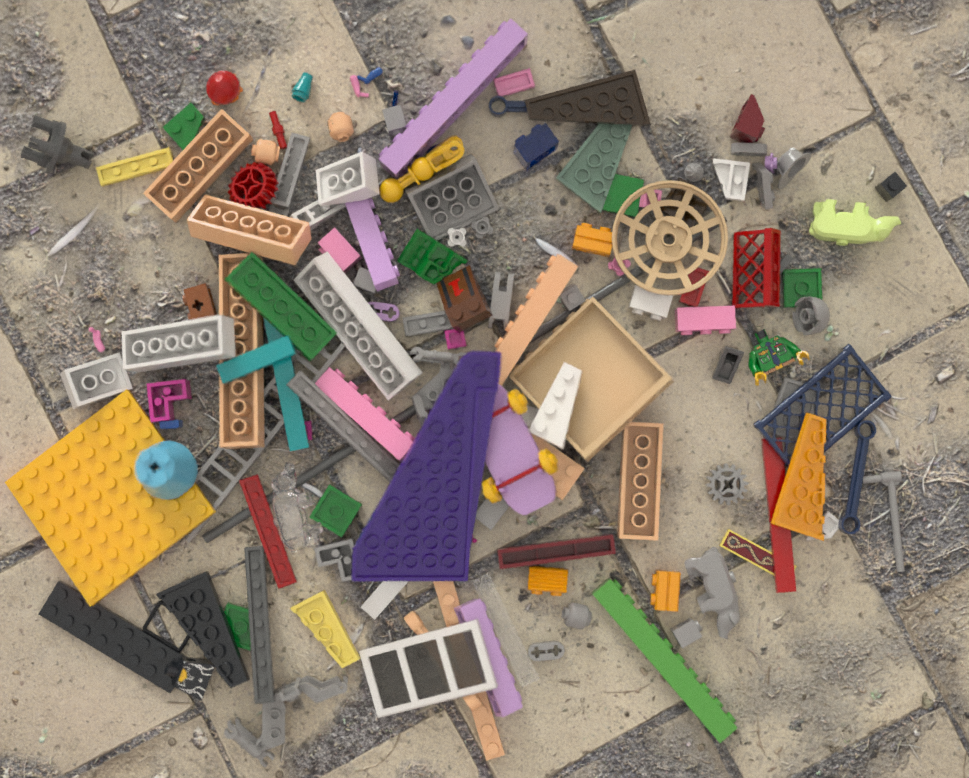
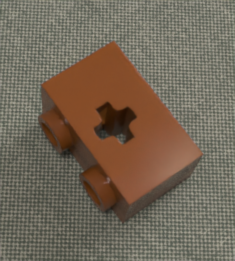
[182,283,217,320]

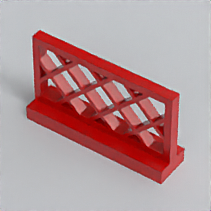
[732,228,781,308]

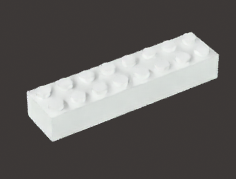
[294,252,423,400]

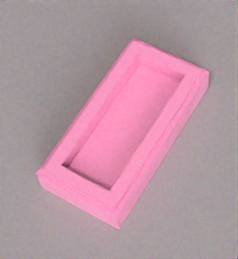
[493,68,535,97]

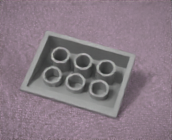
[404,154,499,240]

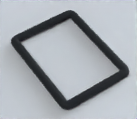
[143,601,190,652]

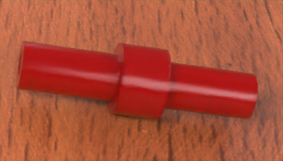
[269,111,287,150]

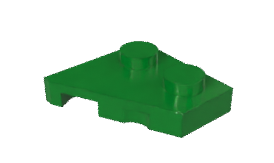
[163,103,205,150]

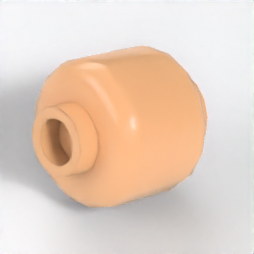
[327,112,354,142]
[251,139,280,165]

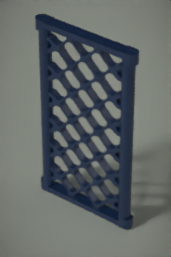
[753,344,892,467]

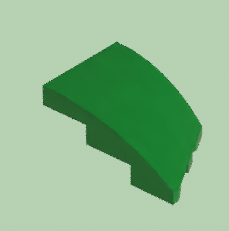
[397,229,468,284]

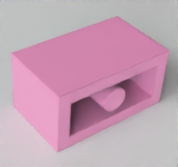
[318,227,362,273]

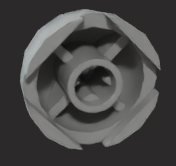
[792,296,830,335]

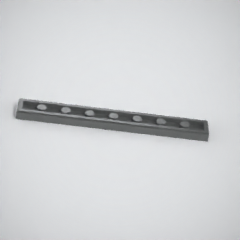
[244,546,275,704]

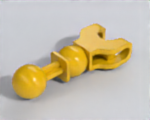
[379,135,464,203]

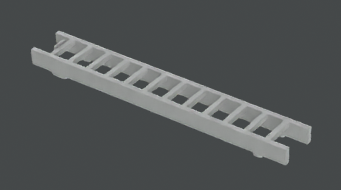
[186,343,346,543]

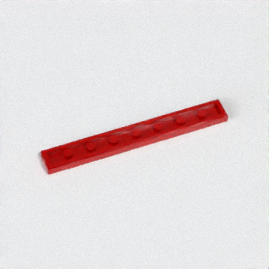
[761,437,797,593]

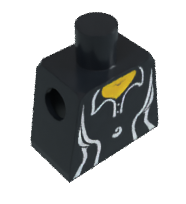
[164,657,215,700]

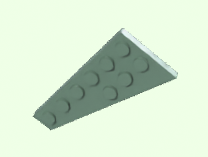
[556,124,633,214]

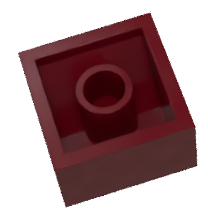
[729,94,765,143]

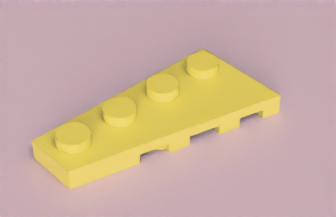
[290,590,360,668]

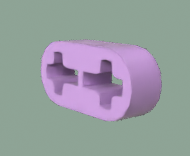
[368,302,400,322]

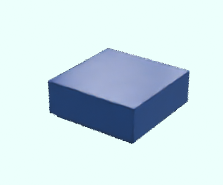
[159,420,183,429]

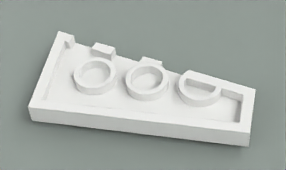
[529,362,582,449]

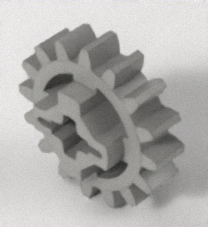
[705,463,748,505]

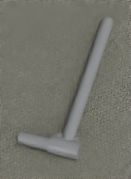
[862,471,905,572]

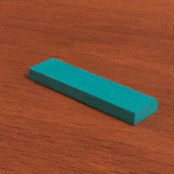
[216,335,296,384]

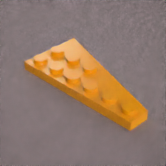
[771,413,826,541]

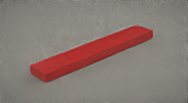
[239,474,297,589]

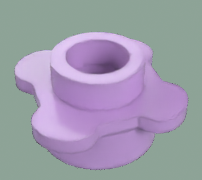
[765,153,778,174]

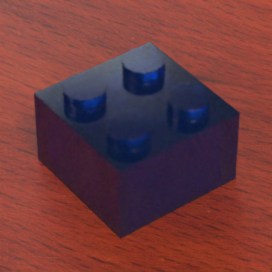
[513,123,559,171]

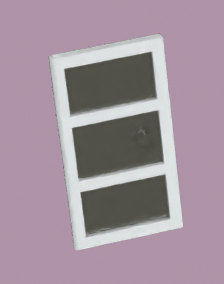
[359,619,498,718]

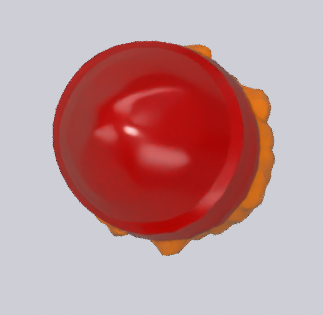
[206,71,243,106]

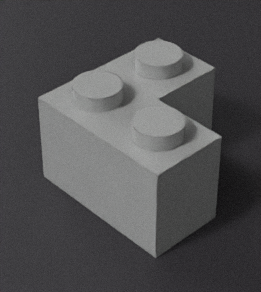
[314,538,355,582]

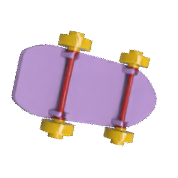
[482,384,558,515]

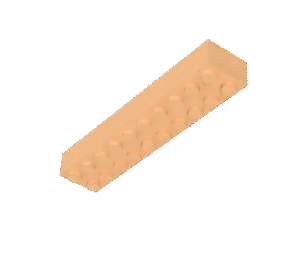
[219,253,264,449]

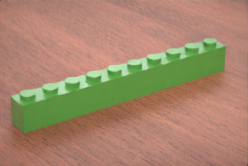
[591,578,737,743]

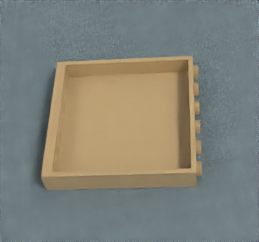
[508,297,674,461]

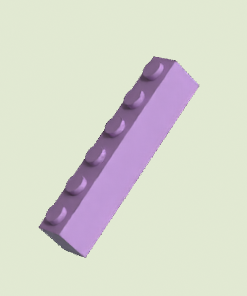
[345,197,400,291]
[454,599,523,717]

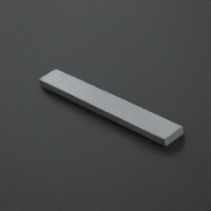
[286,370,400,482]

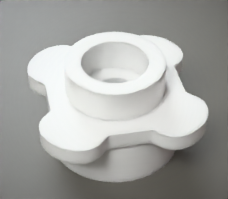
[447,228,466,247]

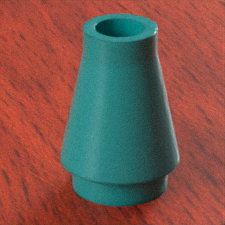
[291,72,313,103]

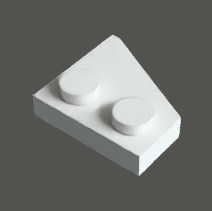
[713,158,750,202]

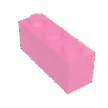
[675,306,736,335]

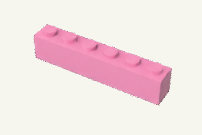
[315,367,415,462]

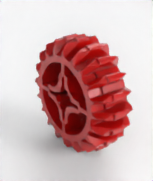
[228,162,279,209]

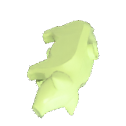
[809,199,901,246]

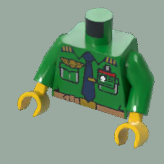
[748,329,810,386]

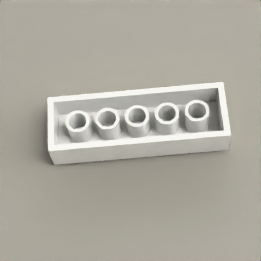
[122,315,236,373]

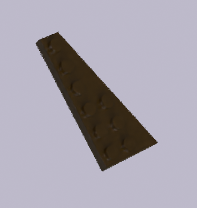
[524,70,651,126]

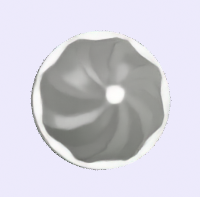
[684,163,704,182]

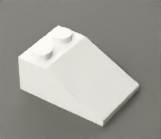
[316,152,379,206]
[60,353,133,410]

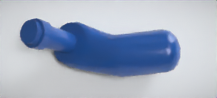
[357,67,383,84]

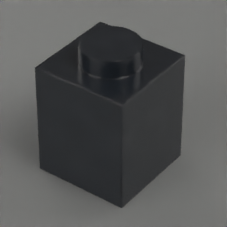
[874,172,907,202]

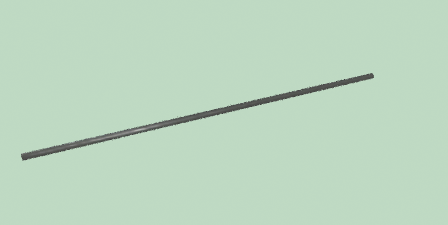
[202,215,727,543]

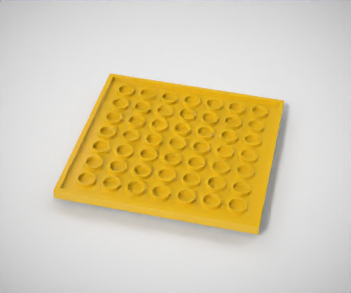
[5,389,216,606]

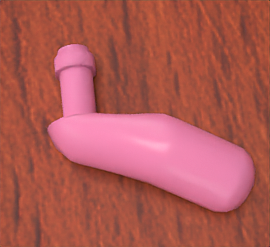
[350,75,369,98]
[89,327,105,352]

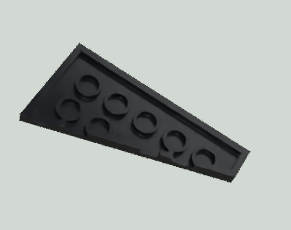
[156,571,250,688]

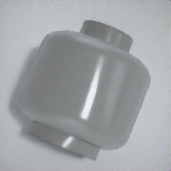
[562,602,592,630]

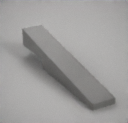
[269,133,310,217]

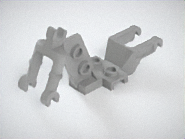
[409,347,466,427]
[224,674,348,767]

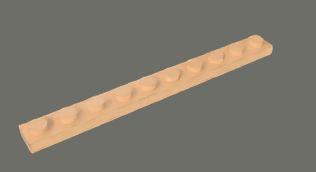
[433,581,505,761]

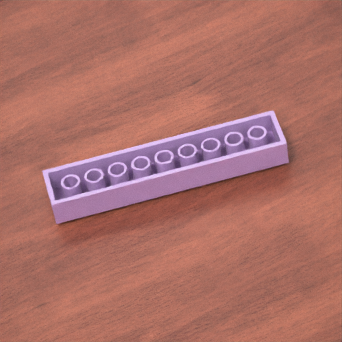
[379,19,528,179]

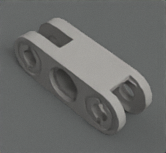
[488,271,514,330]

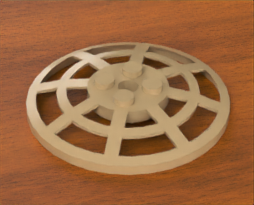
[612,180,728,296]

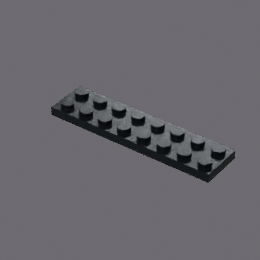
[39,580,187,693]

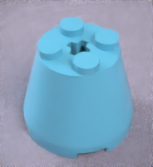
[135,441,198,500]

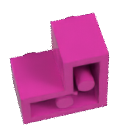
[147,379,192,423]

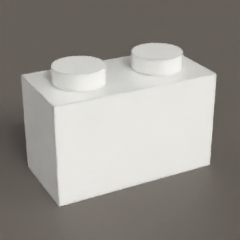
[628,285,673,321]

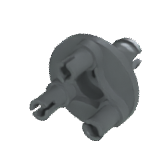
[20,115,94,174]

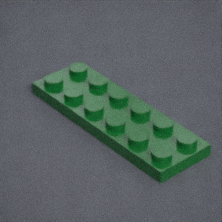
[224,252,337,361]

